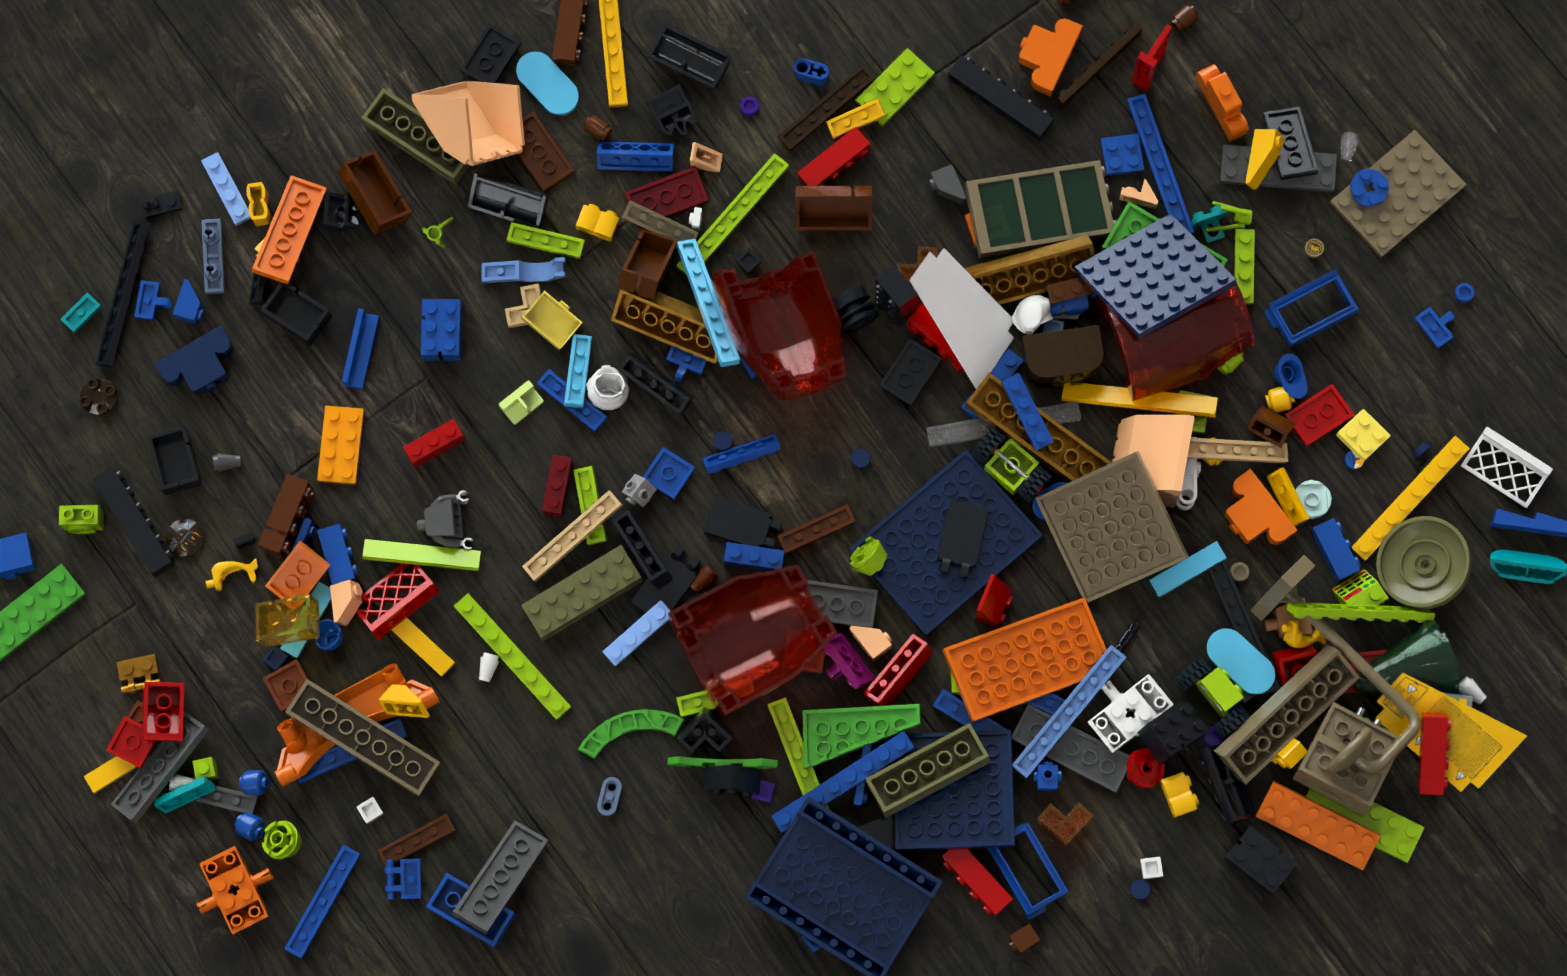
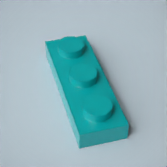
[154,776,215,814]

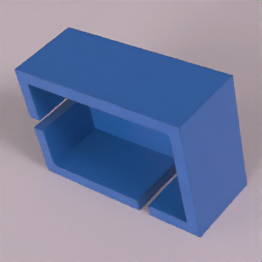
[421,299,463,361]

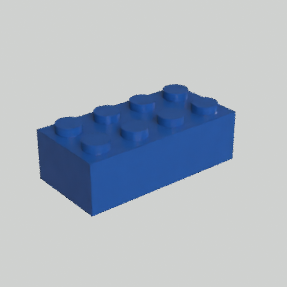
[426,872,516,949]

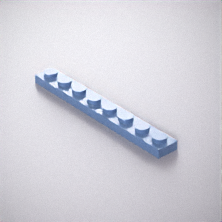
[1012,645,1126,779]

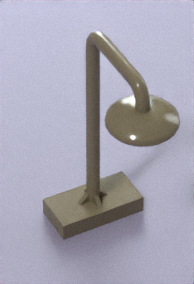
[1250,555,1421,773]

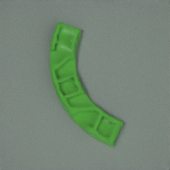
[578,709,685,759]
[668,756,778,769]

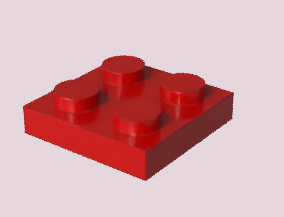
[106,716,156,769]

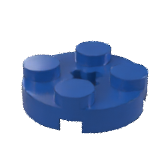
[1350,169,1389,208]

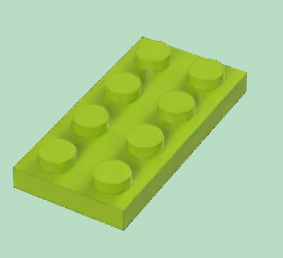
[855,48,935,127]

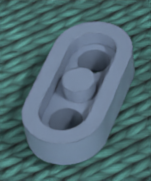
[597,777,622,817]

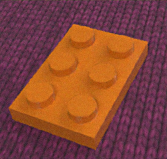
[265,541,331,610]

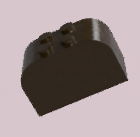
[1021,325,1104,389]

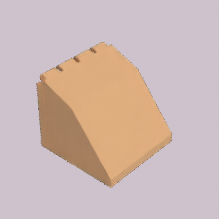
[412,81,525,166]
[1112,415,1195,508]

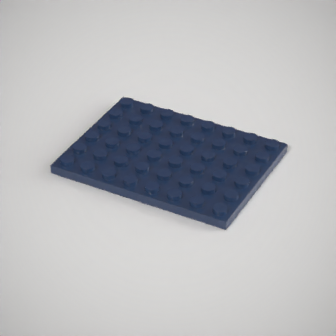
[849,450,1043,636]

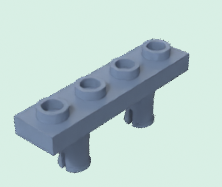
[201,218,225,295]

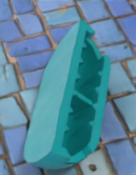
[1490,550,1567,584]

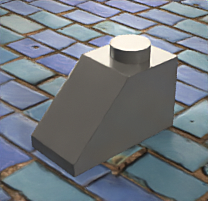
[929,164,967,205]

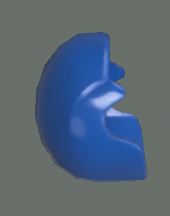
[313,619,344,651]

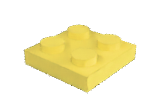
[1336,409,1391,462]

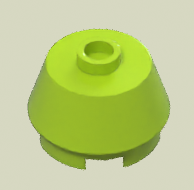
[849,537,887,576]
[262,821,302,859]

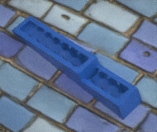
[1490,508,1567,537]

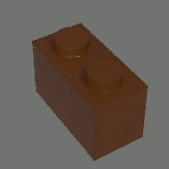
[1247,405,1296,448]

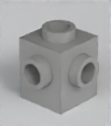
[622,474,657,507]

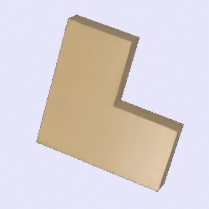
[505,283,541,328]

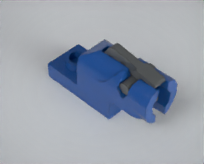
[1050,294,1100,320]

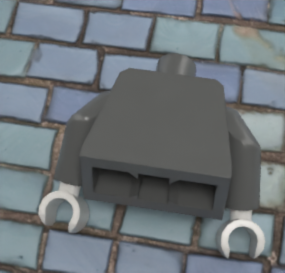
[417,490,473,550]

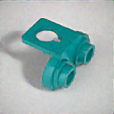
[1191,205,1228,243]

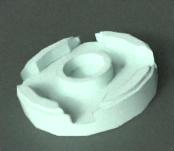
[1296,480,1332,519]

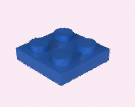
[1100,134,1144,177]
[643,447,695,500]

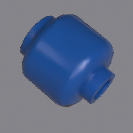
[239,770,270,795]
[235,812,265,841]

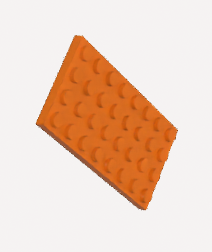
[942,597,1107,722]

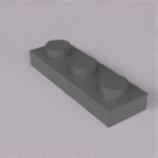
[196,785,259,814]

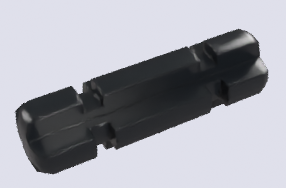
[1114,621,1140,653]

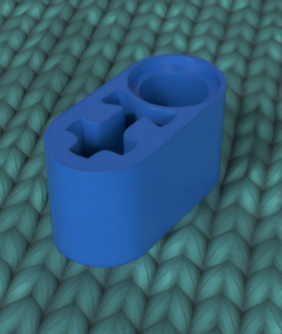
[794,58,829,86]

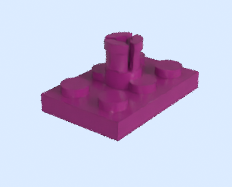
[820,632,876,690]

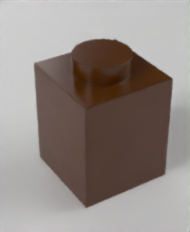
[1008,923,1040,955]

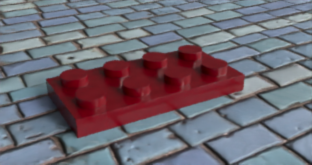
[625,166,709,229]

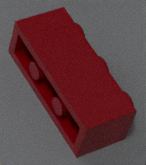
[542,455,573,518]

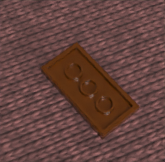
[517,111,575,193]

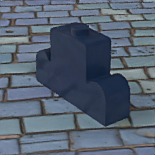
[154,326,233,396]

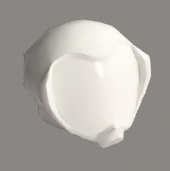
[1012,295,1053,335]
[586,365,630,410]

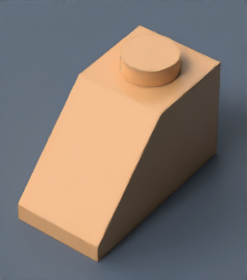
[330,580,362,627]
[849,626,892,662]

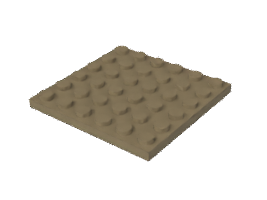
[1035,451,1189,603]

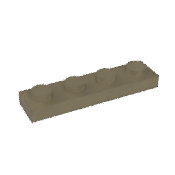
[622,200,699,241]

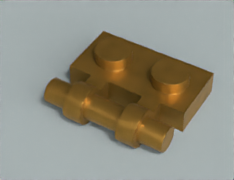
[117,654,161,694]

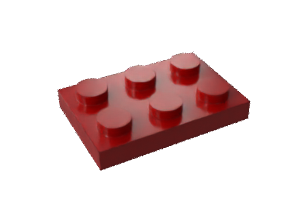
[1284,384,1354,447]

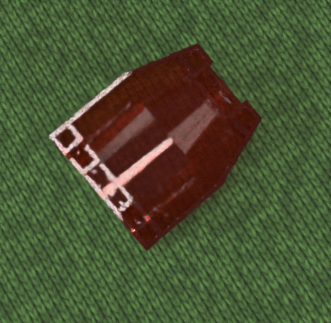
[711,252,846,400]
[1094,284,1254,401]
[668,565,837,717]

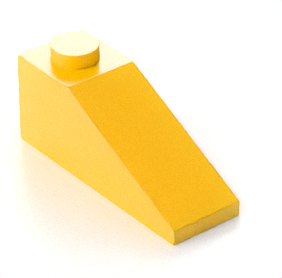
[1245,129,1284,190]
[378,684,430,718]

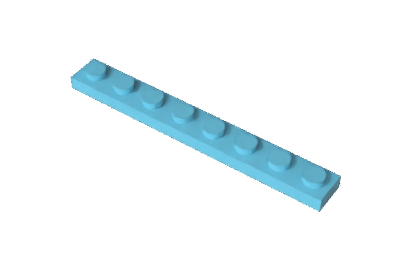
[676,239,740,367]

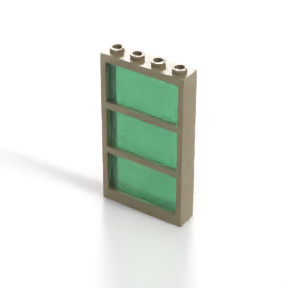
[964,160,1116,259]

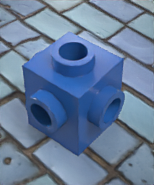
[1033,762,1062,791]

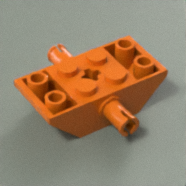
[197,846,274,935]

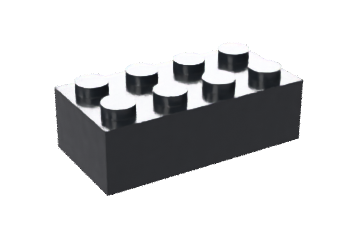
[874,264,918,328]

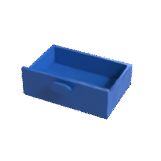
[0,533,36,580]

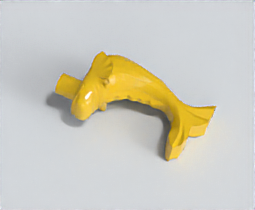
[206,558,258,591]
[1282,619,1326,648]

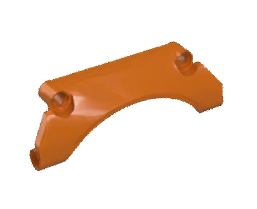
[274,664,440,787]

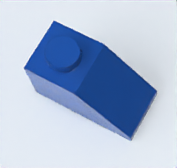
[173,279,205,325]

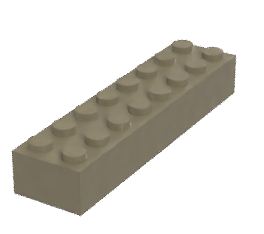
[1214,644,1360,784]
[285,679,440,797]

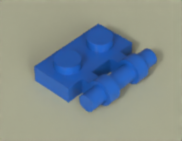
[384,858,421,899]

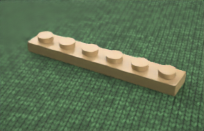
[1187,438,1288,463]
[522,490,623,582]

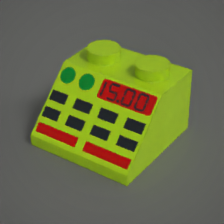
[1332,569,1389,622]

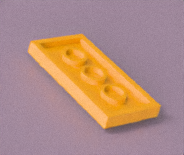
[317,406,364,485]

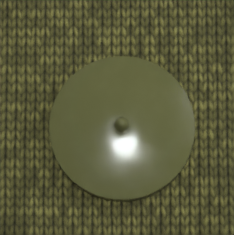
[1376,516,1472,610]

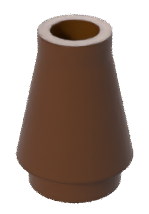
[690,565,718,593]

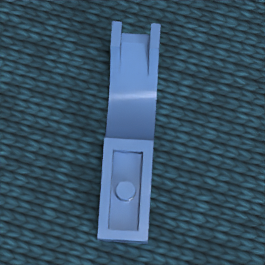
[482,257,566,283]

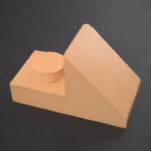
[1119,179,1158,210]

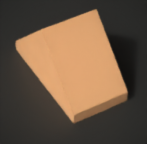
[690,142,723,172]

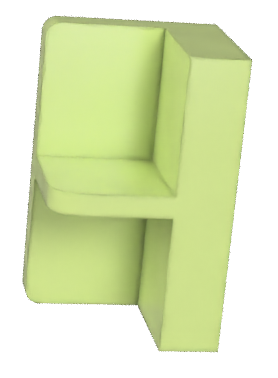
[499,380,544,425]

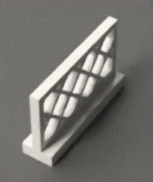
[1461,427,1553,508]

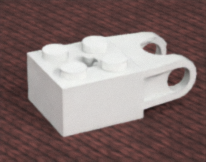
[1176,437,1201,511]

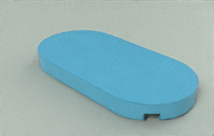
[516,52,579,116]
[1207,628,1275,694]

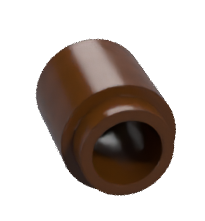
[1170,5,1198,32]
[583,115,612,141]

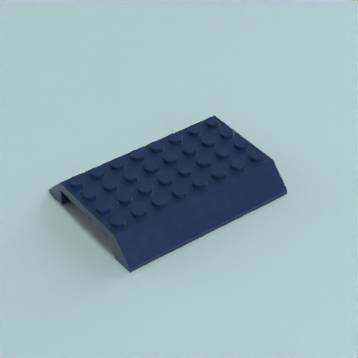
[744,797,943,976]

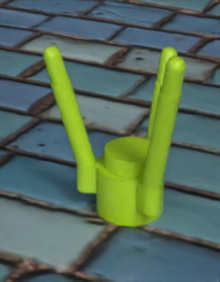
[1206,201,1252,232]
[422,217,453,249]

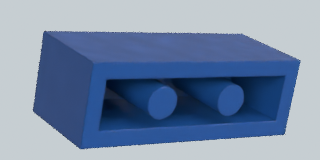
[1311,518,1361,583]
[317,524,359,585]
[724,542,785,574]

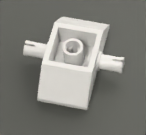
[1087,674,1174,753]

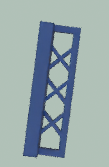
[597,141,674,172]
[342,308,380,390]

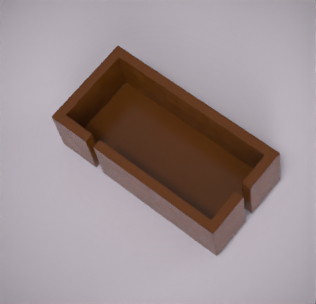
[338,150,412,236]
[795,186,872,231]
[617,229,678,300]
[258,474,315,560]

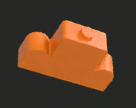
[1018,19,1083,97]
[1195,64,1249,142]
[1224,468,1297,545]

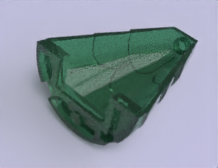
[1353,620,1460,696]

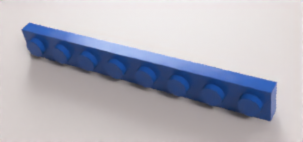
[1127,94,1194,234]
[772,731,915,833]

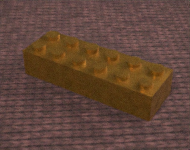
[611,289,733,364]

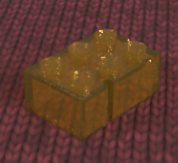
[255,594,320,647]

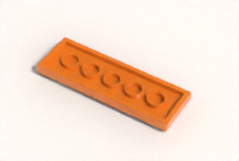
[252,175,327,284]
[1255,781,1381,870]

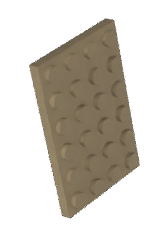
[1330,130,1467,258]

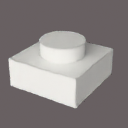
[689,207,703,232]
[357,797,384,824]
[1140,857,1163,880]

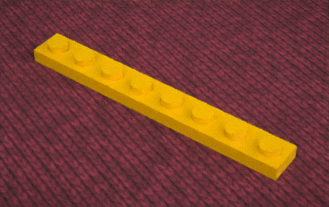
[1352,436,1470,562]

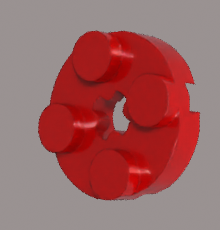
[1127,748,1165,788]

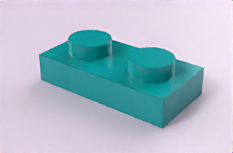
[60,293,102,333]

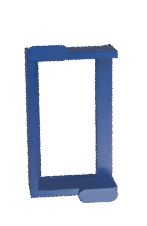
[1265,269,1359,348]
[986,823,1068,919]

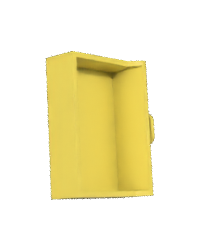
[521,291,583,350]

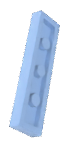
[201,152,251,226]
[602,600,674,666]

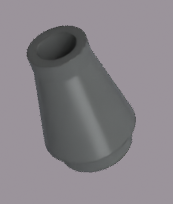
[213,453,241,472]

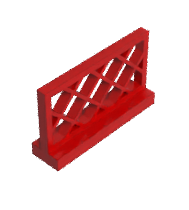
[1132,24,1172,92]
[356,563,440,640]

